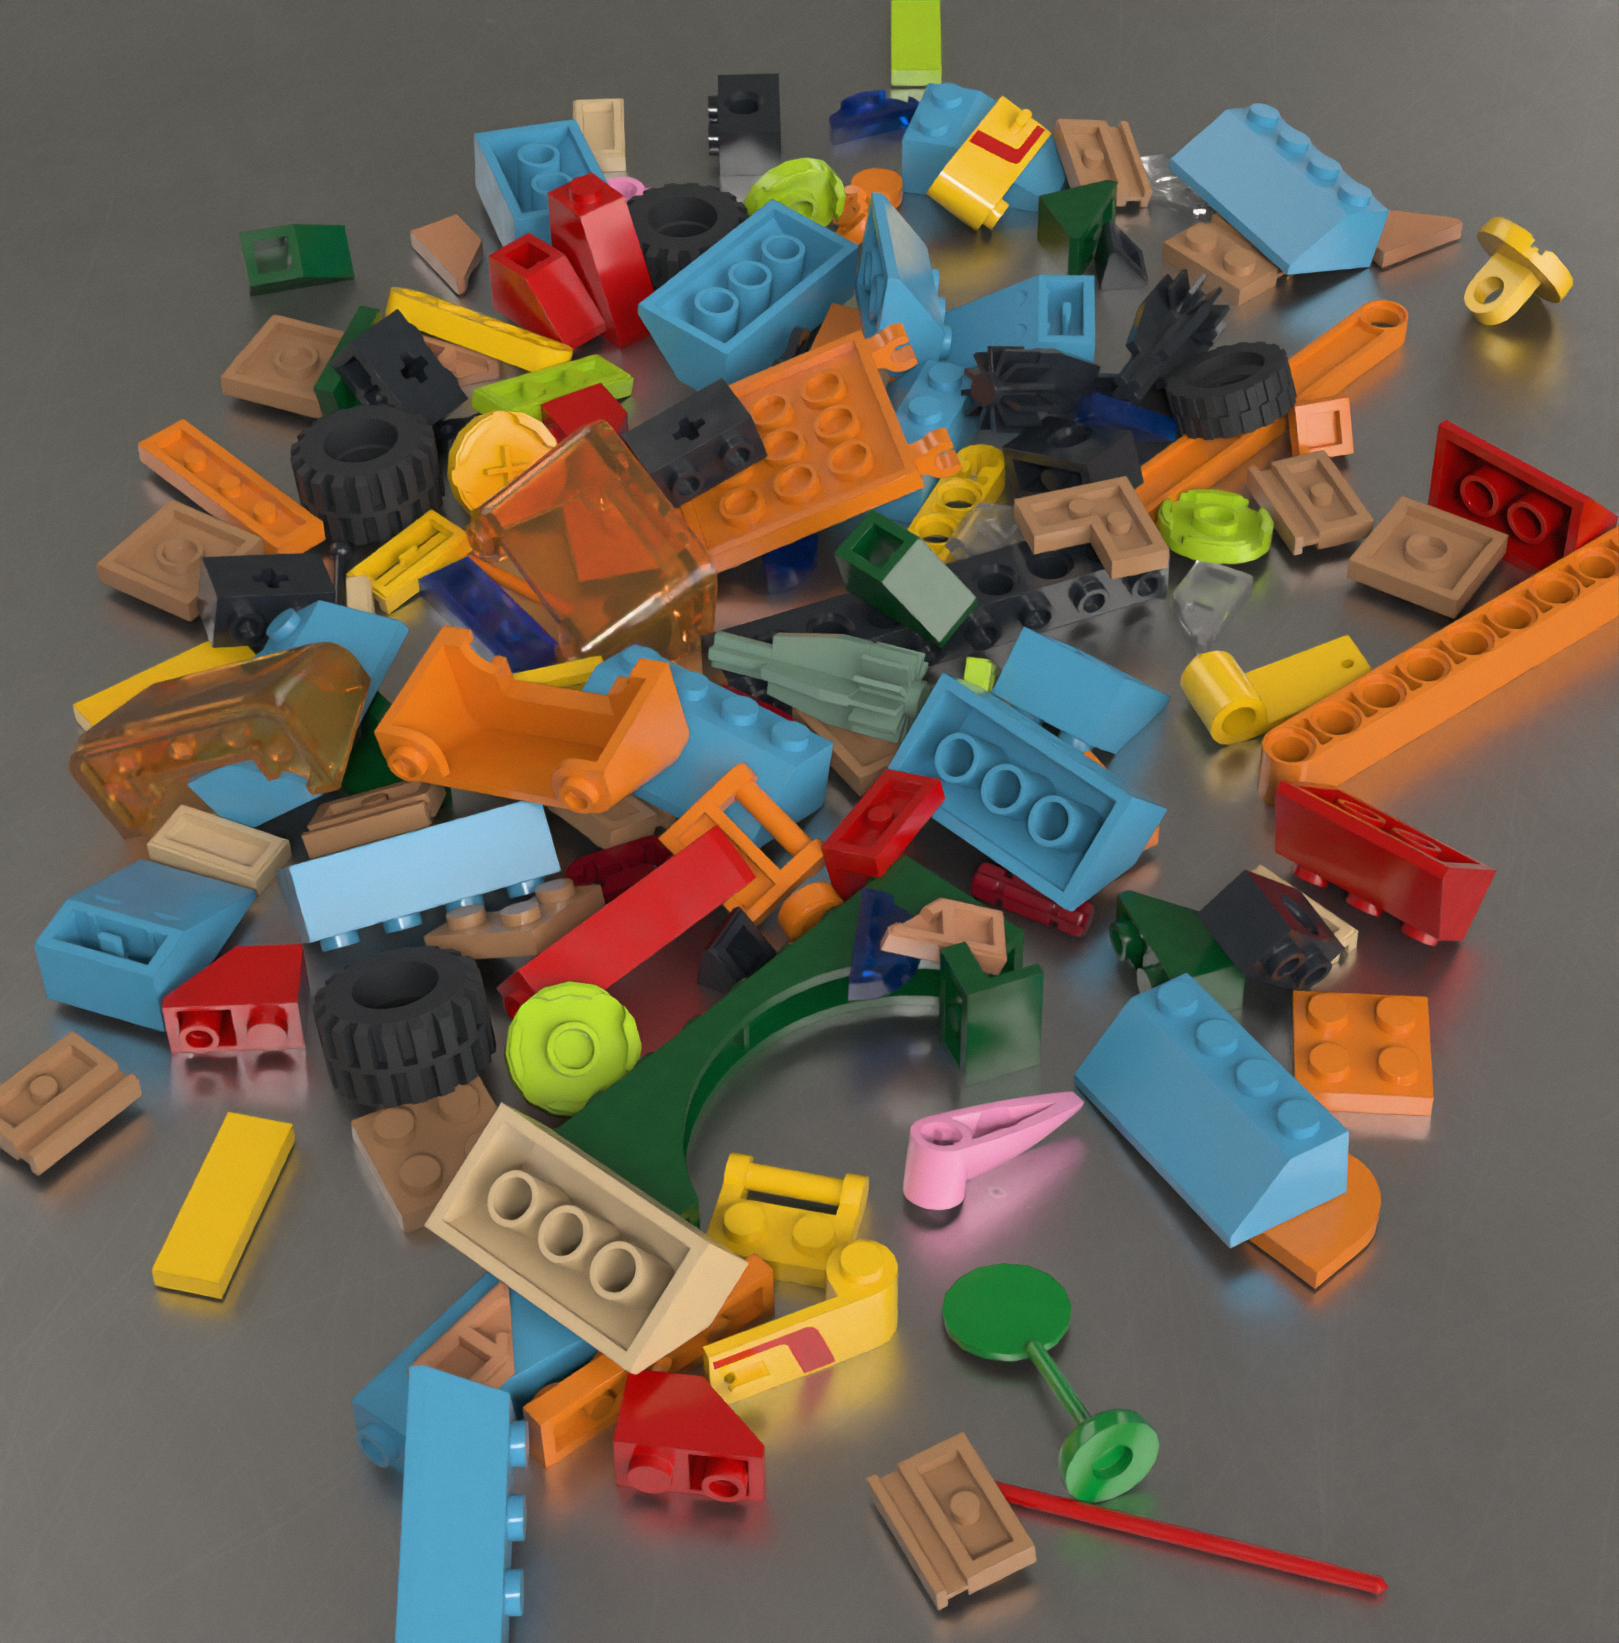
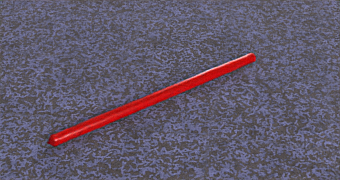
[994,1480,1389,1595]

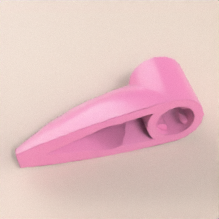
[903,1091,1084,1210]

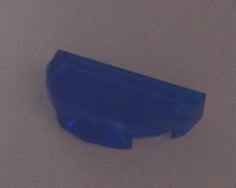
[829,90,920,145]
[1076,392,1177,442]
[760,533,818,595]
[848,887,921,1001]

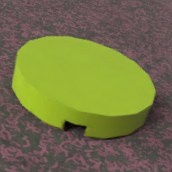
[744,157,846,228]
[1156,489,1274,564]
[503,981,642,1119]

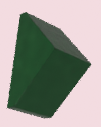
[1037,180,1118,275]

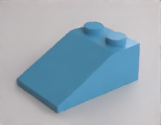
[902,83,1068,213]

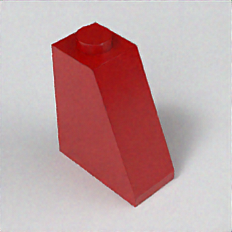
[547,172,654,350]

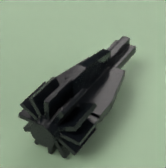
[1112,269,1230,406]
[961,346,1129,433]

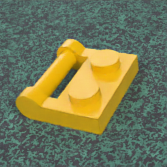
[706,1152,869,1289]

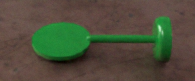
[942,1263,1160,1503]

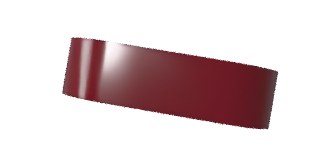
[565,835,673,905]

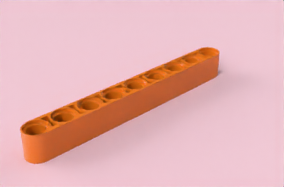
[1257,525,1619,808]

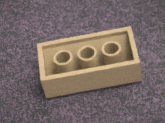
[424,1102,749,1375]

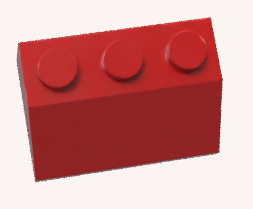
[1427,420,1618,576]
[1275,780,1497,946]

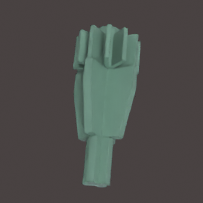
[708,631,930,744]

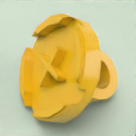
[1464,217,1573,325]
[447,410,561,526]

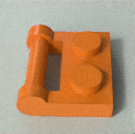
[658,762,825,927]

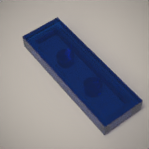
[418,556,566,674]

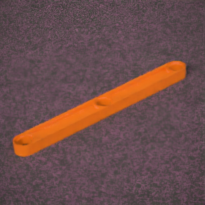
[1134,300,1408,526]

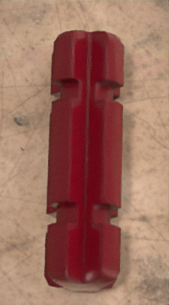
[971,862,1095,938]

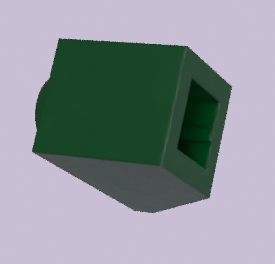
[238,224,355,297]
[834,509,978,648]
[1109,890,1245,1012]

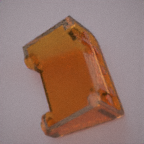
[466,419,718,685]
[68,642,371,840]

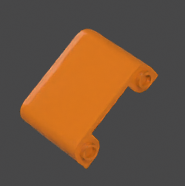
[374,625,689,814]

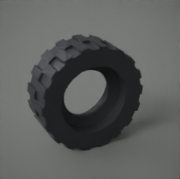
[1164,341,1297,440]

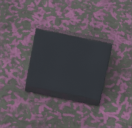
[1094,220,1148,290]
[696,906,777,994]

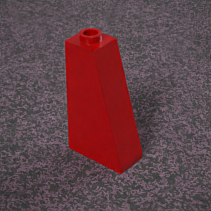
[496,825,757,1020]

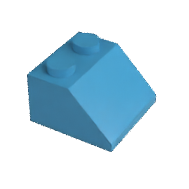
[991,627,1171,754]

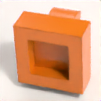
[1288,394,1354,457]

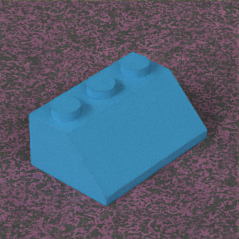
[474,119,608,247]
[854,192,952,377]
[864,359,980,524]

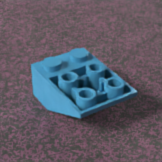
[939,274,1095,368]
[34,859,256,1032]

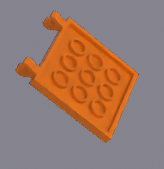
[681,323,963,578]

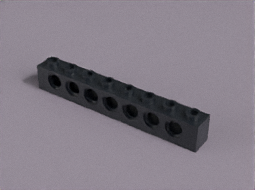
[701,541,1171,711]

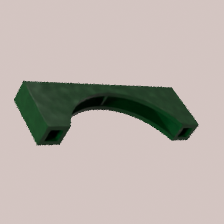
[551,855,1024,1230]

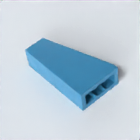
[351,1272,599,1475]

